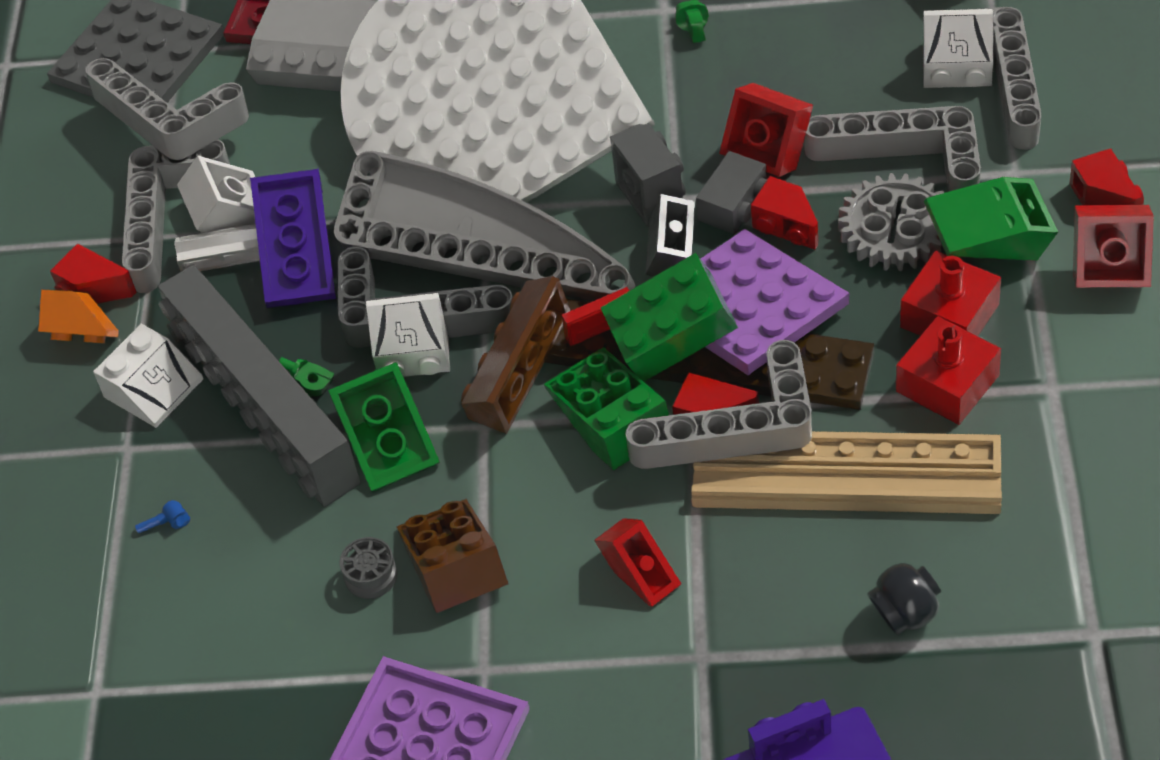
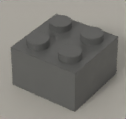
[610,123,686,227]

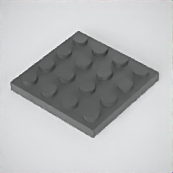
[47,0,224,103]

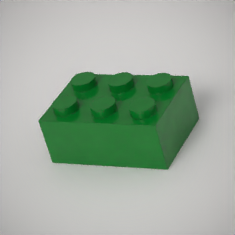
[601,253,738,381]

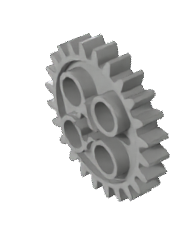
[838,173,944,271]

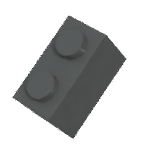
[696,151,767,234]
[645,194,695,276]

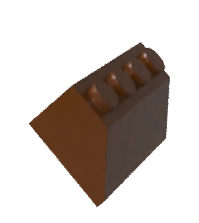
[461,276,570,434]

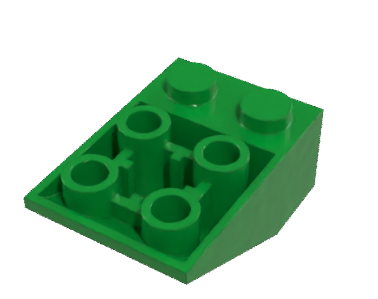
[924,177,1058,261]
[544,347,669,470]

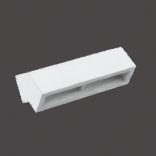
[174,224,260,272]

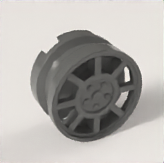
[339,537,398,599]

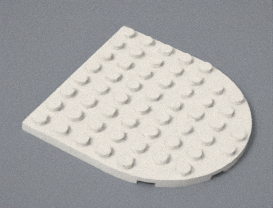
[341,0,655,202]

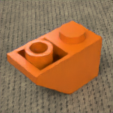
[38,289,119,343]

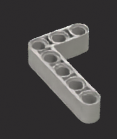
[984,7,1041,150]
[85,58,249,160]
[804,106,981,192]
[122,139,230,293]
[626,340,812,469]

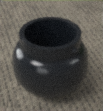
[867,563,941,636]

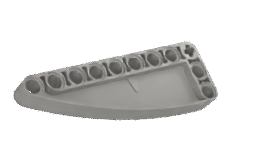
[334,151,636,301]

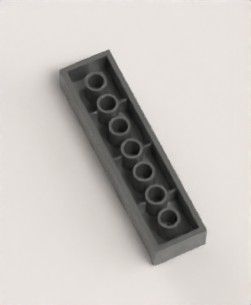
[158,264,361,507]

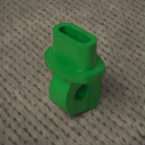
[675,0,709,43]
[279,357,334,397]

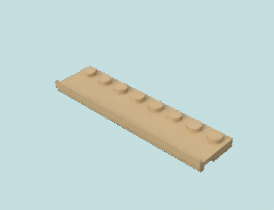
[691,432,1002,514]

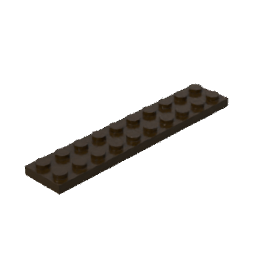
[545,299,874,410]

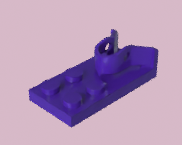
[250,169,336,308]

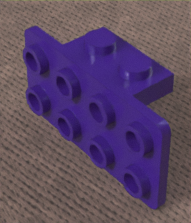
[723,699,892,760]

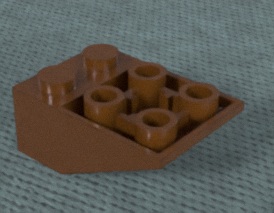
[396,499,509,613]

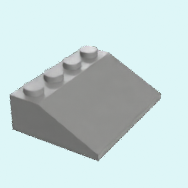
[246,0,377,91]

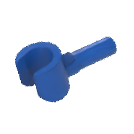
[135,500,190,533]

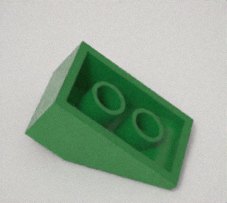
[328,362,440,492]

